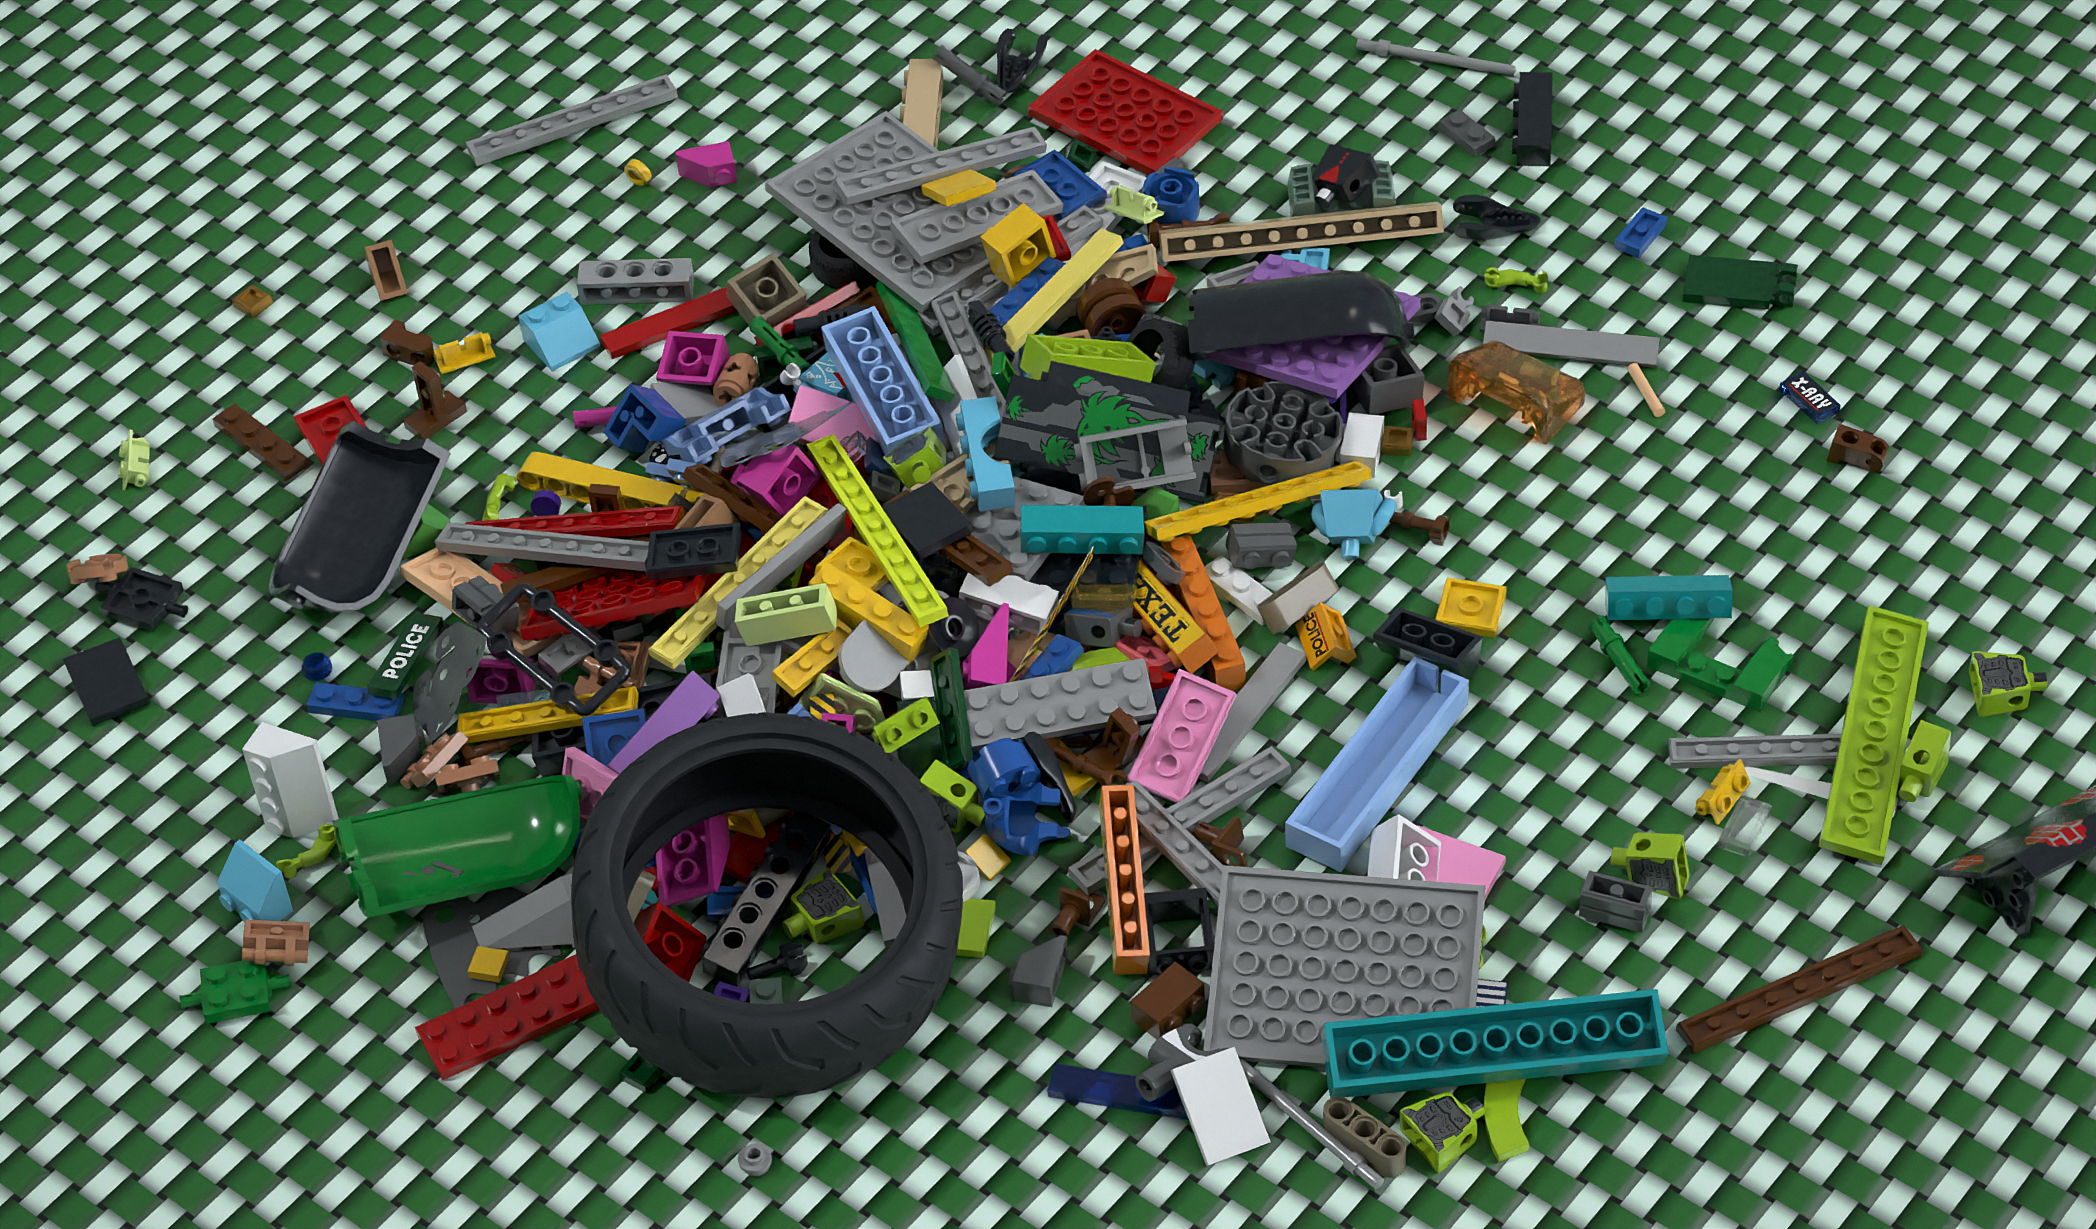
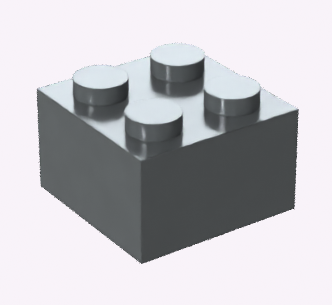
[1349,343,1425,415]

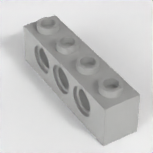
[577,258,694,305]

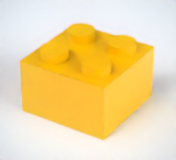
[980,203,1056,289]

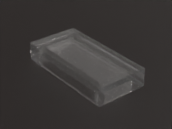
[1718,795,1772,858]

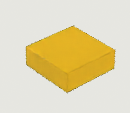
[467,946,510,983]

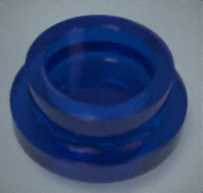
[302,652,333,681]

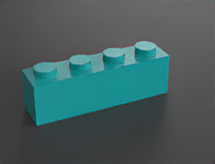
[1020,505,1144,554]
[1605,575,1733,620]

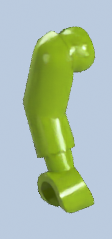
[1484,267,1549,293]
[482,473,516,521]
[276,823,337,879]

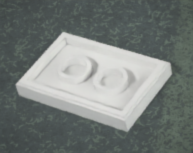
[1171,1047,1271,1166]

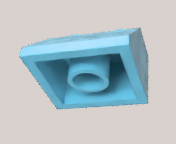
[518,292,600,371]
[217,839,293,923]

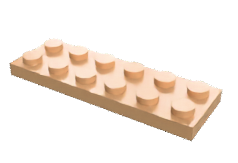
[400,547,564,658]

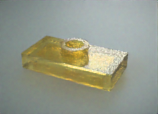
[1071,585,1137,611]

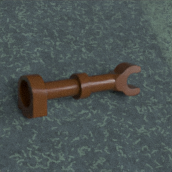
[1147,213,1229,246]
[1389,511,1450,546]
[457,733,532,767]
[1044,737,1127,786]

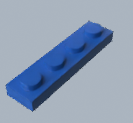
[988,256,1066,327]

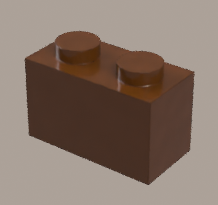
[1130,962,1205,1040]

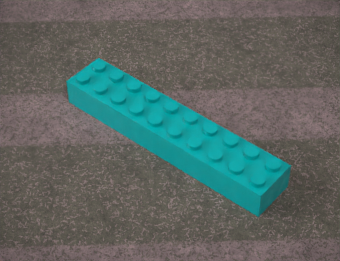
[1321,989,1669,1098]

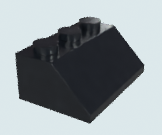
[1373,607,1483,679]

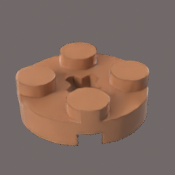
[66,553,128,584]

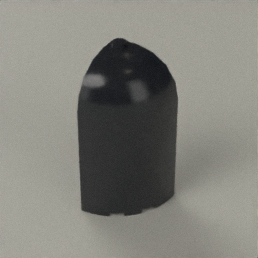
[1188,270,1415,361]
[269,421,451,613]

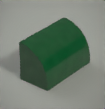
[753,335,814,378]

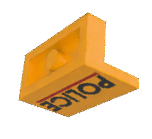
[1295,602,1357,671]

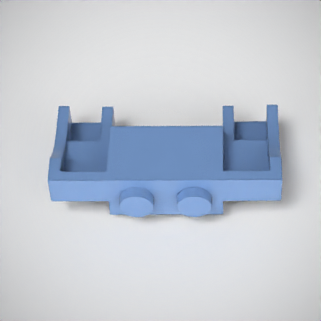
[661,387,791,464]

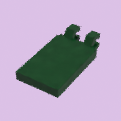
[1683,255,1798,309]

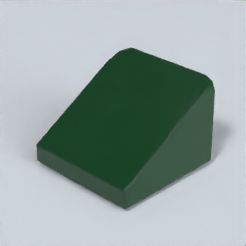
[1063,138,1098,172]

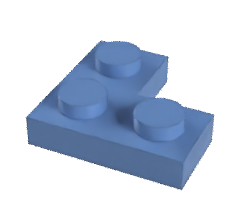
[645,458,697,488]

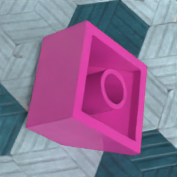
[656,331,730,385]
[737,444,822,517]
[466,655,537,705]

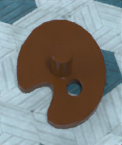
[1083,477,1135,506]

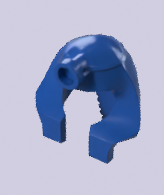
[983,781,1071,855]

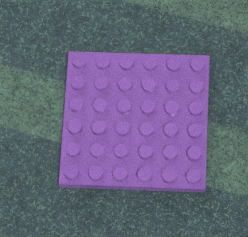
[1206,254,1421,399]

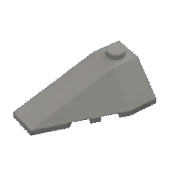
[472,873,575,952]

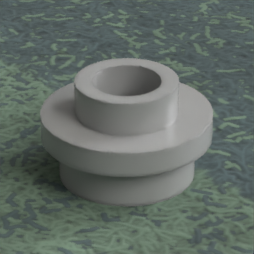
[738,1144,772,1176]

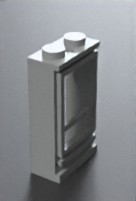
[1074,418,1196,492]

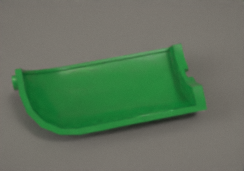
[332,775,582,918]

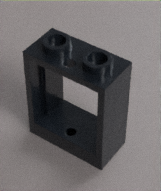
[1144,887,1214,975]

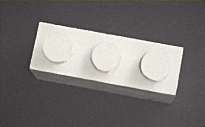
[959,573,1059,637]

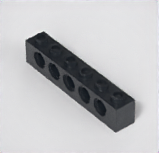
[700,811,831,987]

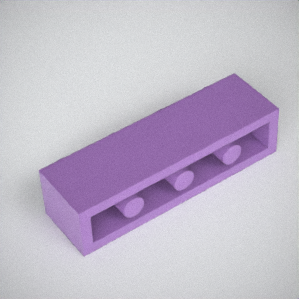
[607,671,721,774]

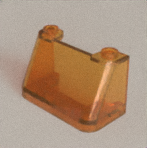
[1448,340,1585,445]

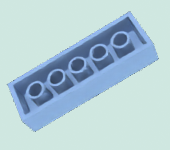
[821,306,946,455]

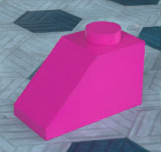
[675,141,737,188]

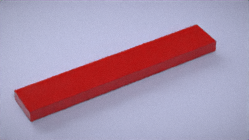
[600,287,737,359]

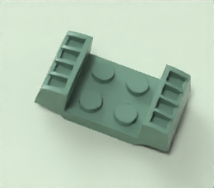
[1287,160,1396,217]

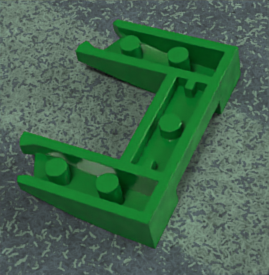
[1647,618,1794,712]

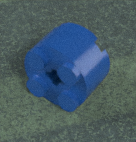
[1143,167,1200,224]
[967,738,1041,802]

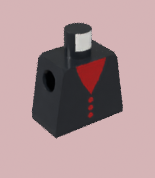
[1312,144,1381,208]

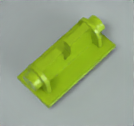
[871,696,940,753]

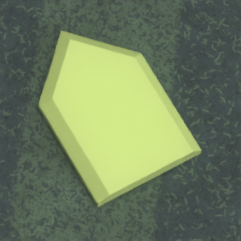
[798,673,886,735]

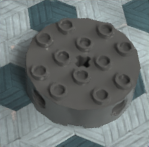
[1222,381,1343,485]

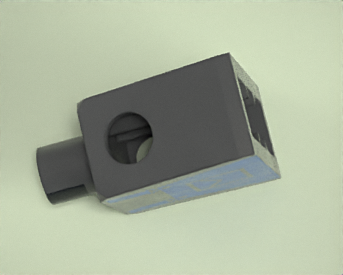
[1064,600,1143,647]

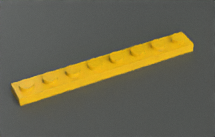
[1144,460,1372,542]

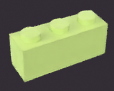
[735,583,837,647]

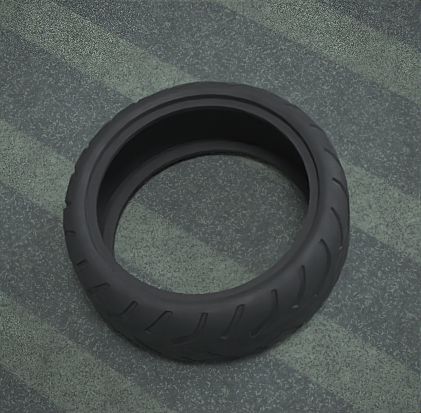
[571,712,963,1099]

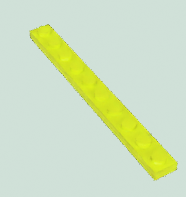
[806,434,949,628]

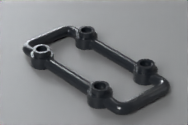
[477,583,631,716]

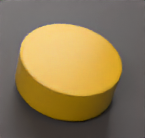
[624,159,652,186]

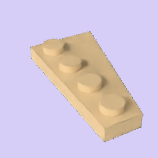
[1049,244,1158,325]
[910,440,1014,515]

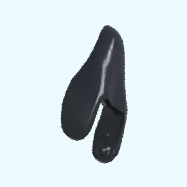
[997,28,1048,93]
[1453,195,1541,240]
[1023,731,1077,823]

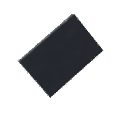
[882,481,974,559]
[645,523,742,580]
[63,637,150,726]

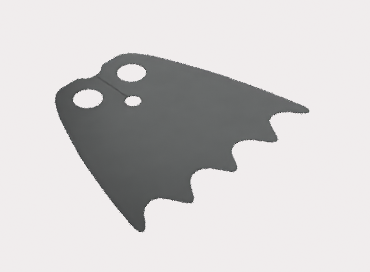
[721,401,853,467]
[423,886,561,1009]

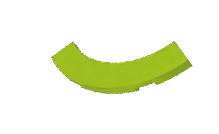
[1484,1079,1529,1163]

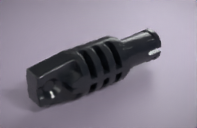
[968,300,1015,363]
[793,305,871,337]

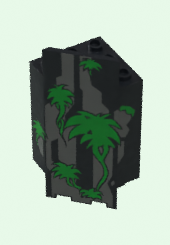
[994,361,1222,504]

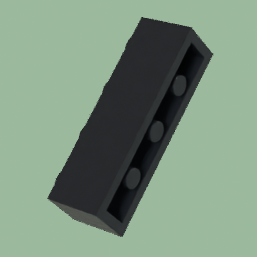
[1512,72,1553,166]

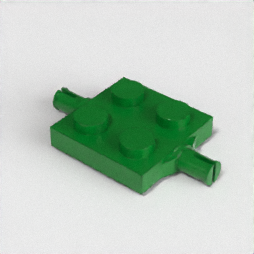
[179,960,292,1024]

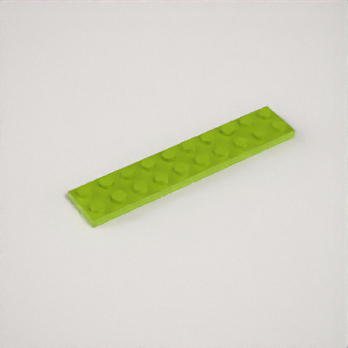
[1818,605,1929,865]

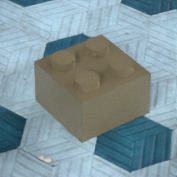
[726,252,807,327]

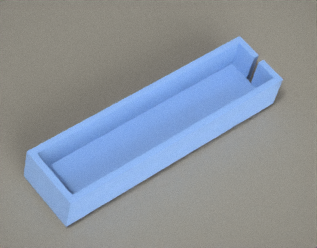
[1285,656,1469,872]

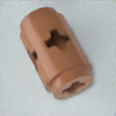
[713,353,759,407]

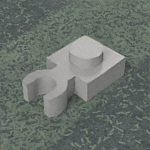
[1434,286,1474,336]

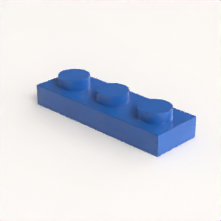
[306,682,405,721]

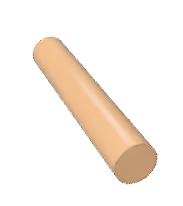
[1627,363,1665,417]

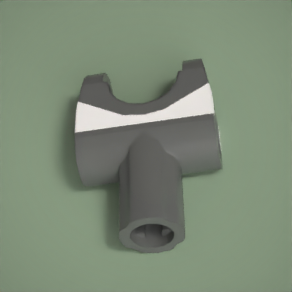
[1135,1024,1228,1102]

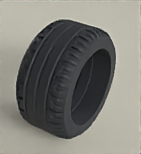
[809,231,876,289]
[1126,319,1195,390]

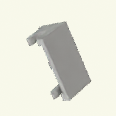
[538,626,604,683]

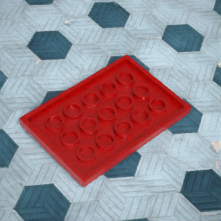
[1028,49,1223,175]
[520,569,709,641]

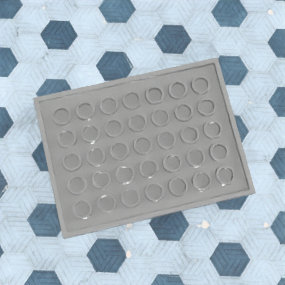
[765,111,990,313]
[1203,865,1485,1068]

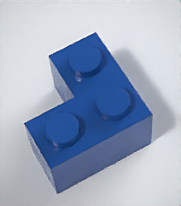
[603,384,687,453]

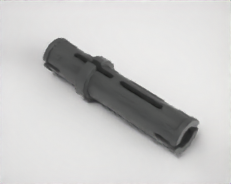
[932,45,1007,106]

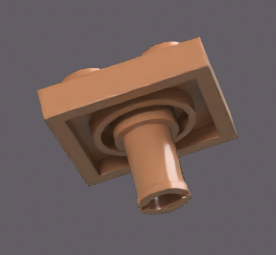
[434,756,500,793]

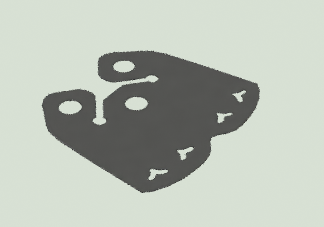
[412,622,487,742]

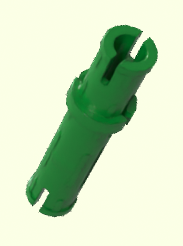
[749,316,811,375]
[1588,616,1651,695]

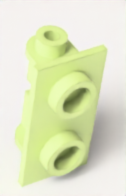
[1105,185,1164,224]
[118,429,150,491]

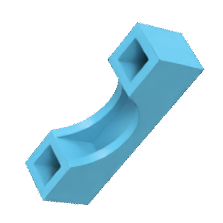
[956,396,1015,511]

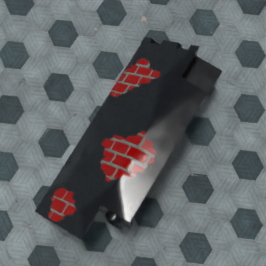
[1934,785,2096,939]

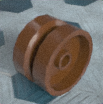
[1076,278,1148,337]

